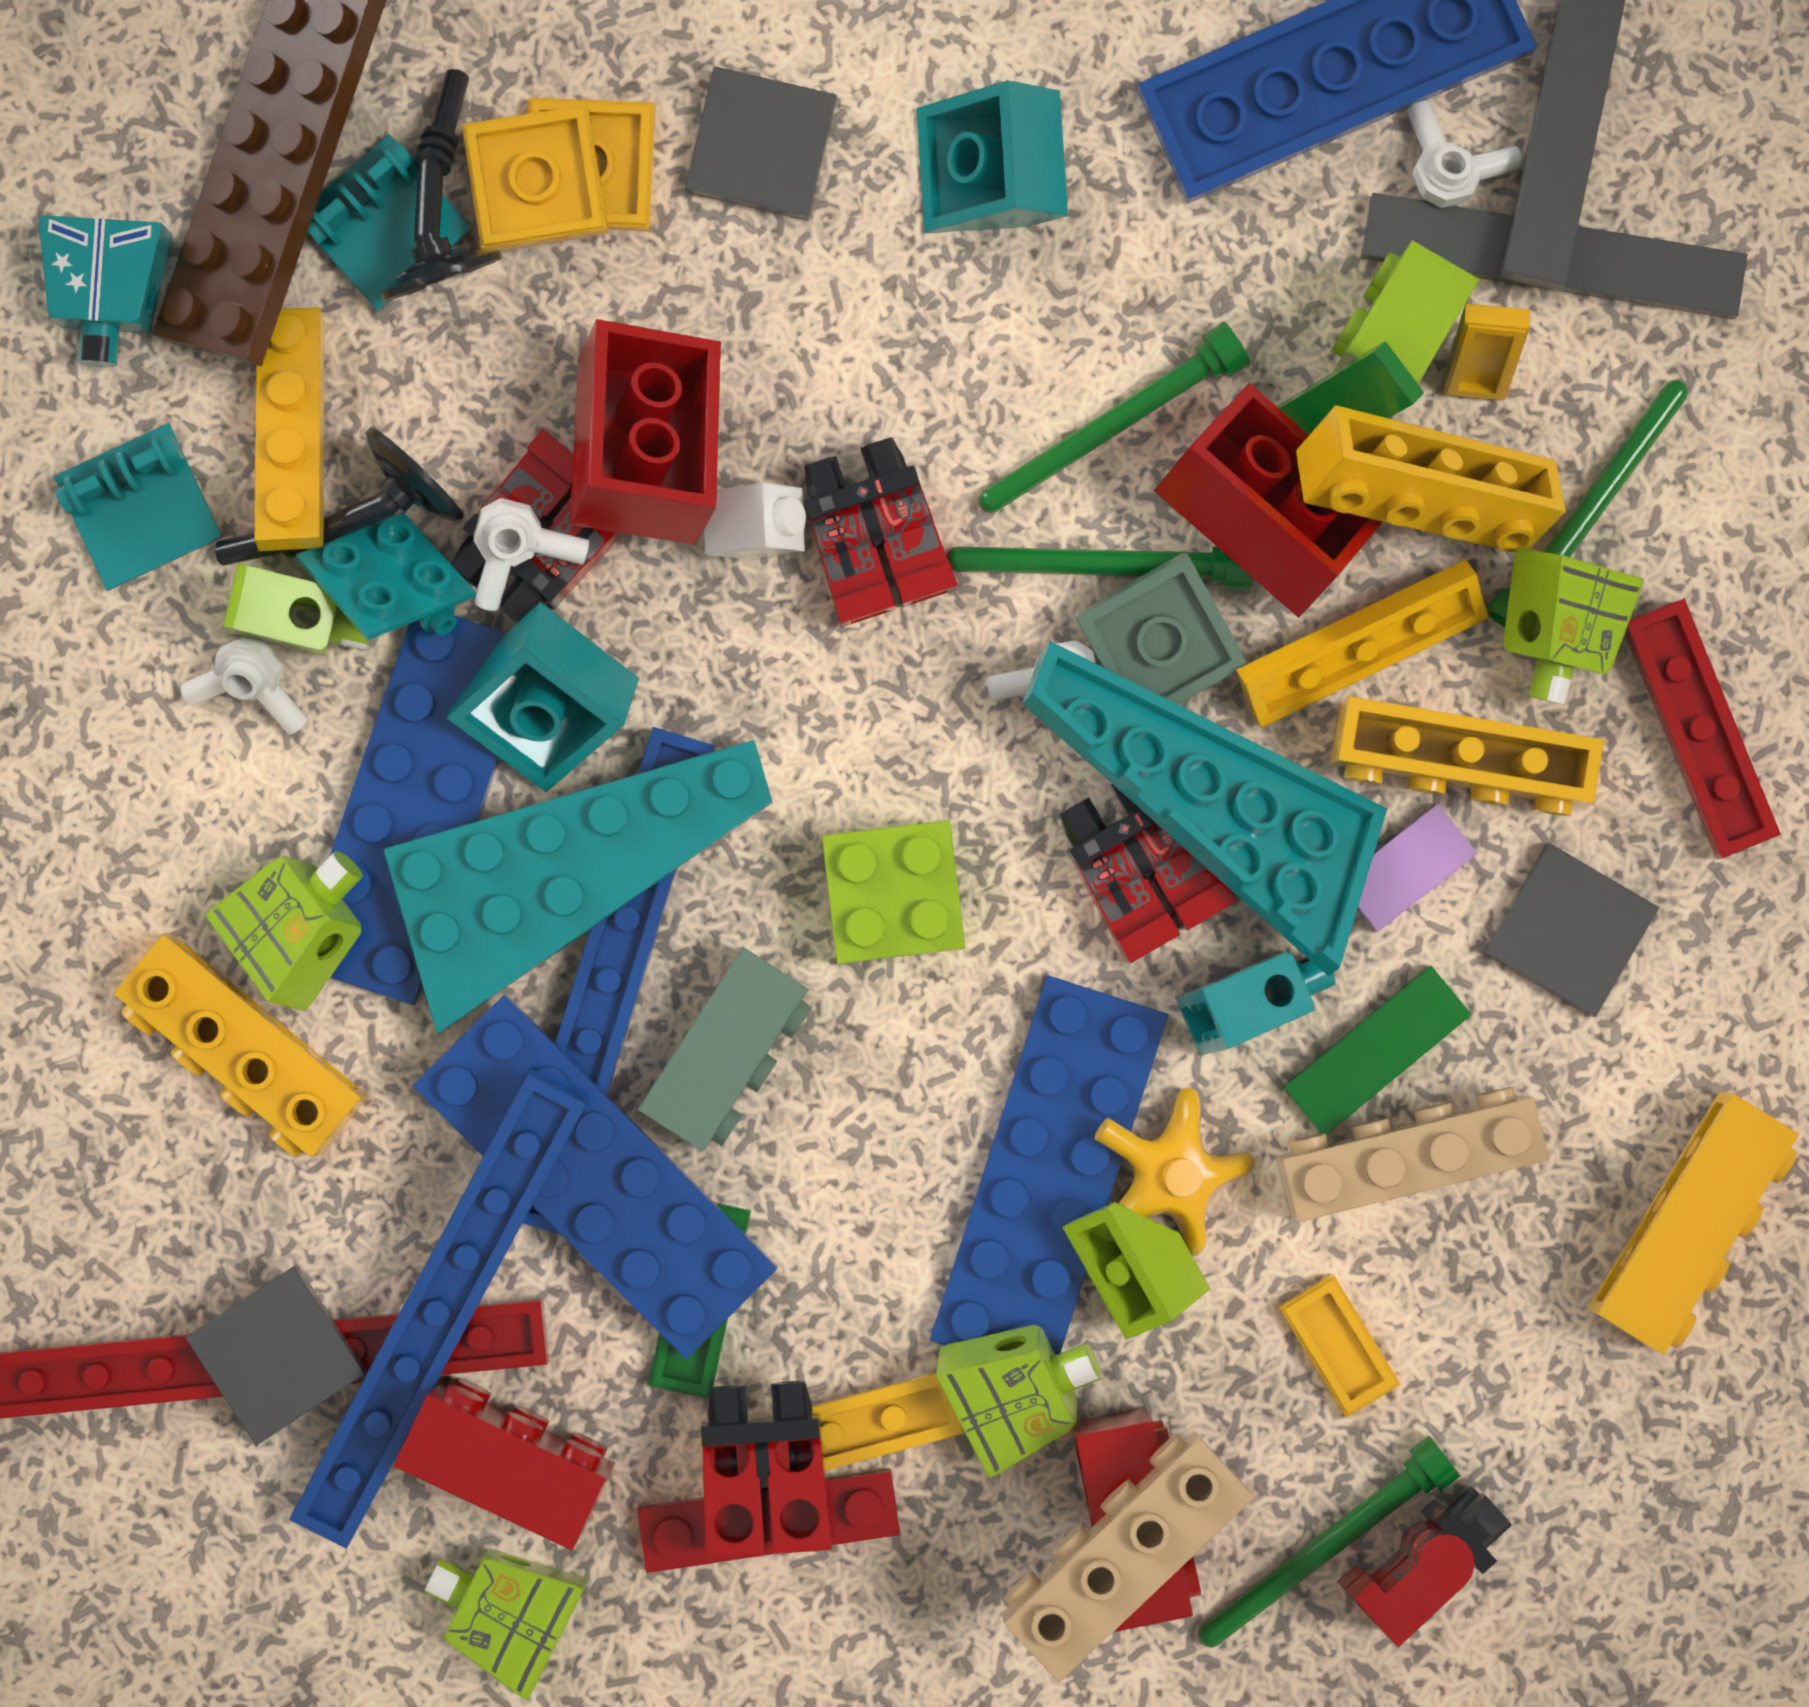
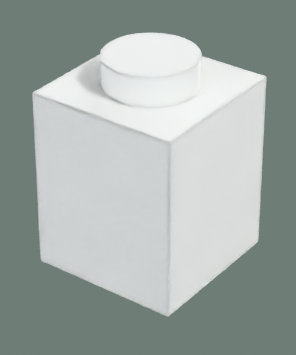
[704,482,806,559]

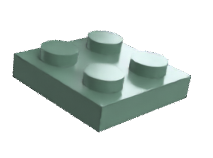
[1074,552,1248,705]

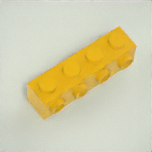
[1296,405,1566,553]
[1329,696,1604,816]
[113,934,369,1158]
[1586,1092,1800,1355]

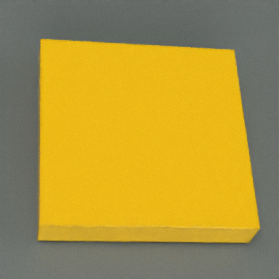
[528,98,656,231]
[462,104,609,251]

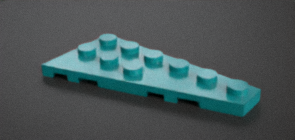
[1022,641,1387,977]
[383,740,773,1035]

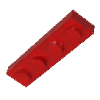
[1625,598,1781,859]
[637,1469,900,1573]

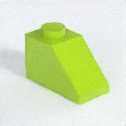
[1062,1202,1211,1340]

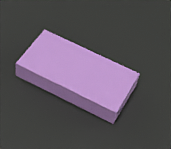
[1357,803,1478,932]

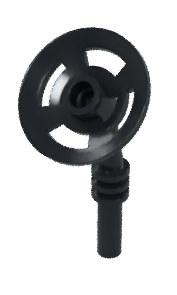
[380,69,503,302]
[215,427,464,566]

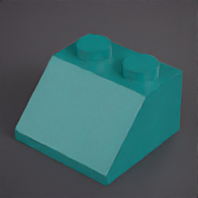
[916,80,1068,233]
[447,602,639,793]

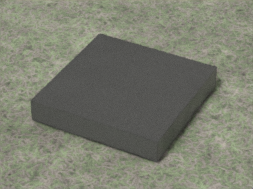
[685,66,837,221]
[1482,843,1660,1017]
[185,1264,367,1446]

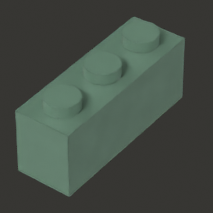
[638,947,812,1152]

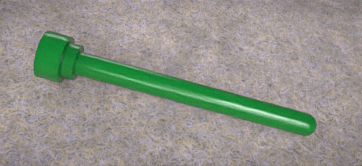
[978,321,1251,513]
[1486,380,1688,628]
[946,546,1251,591]
[1198,1435,1461,1648]

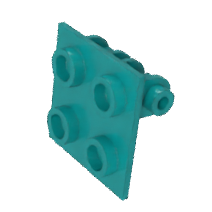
[308,134,473,312]
[54,423,223,591]
[296,513,476,641]

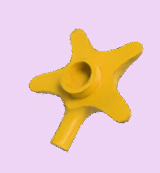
[1095,1087,1255,1256]

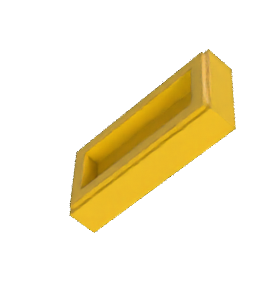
[1443,303,1530,401]
[1278,1274,1401,1418]

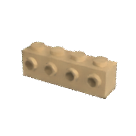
[1275,1087,1550,1223]
[1002,1431,1255,1683]

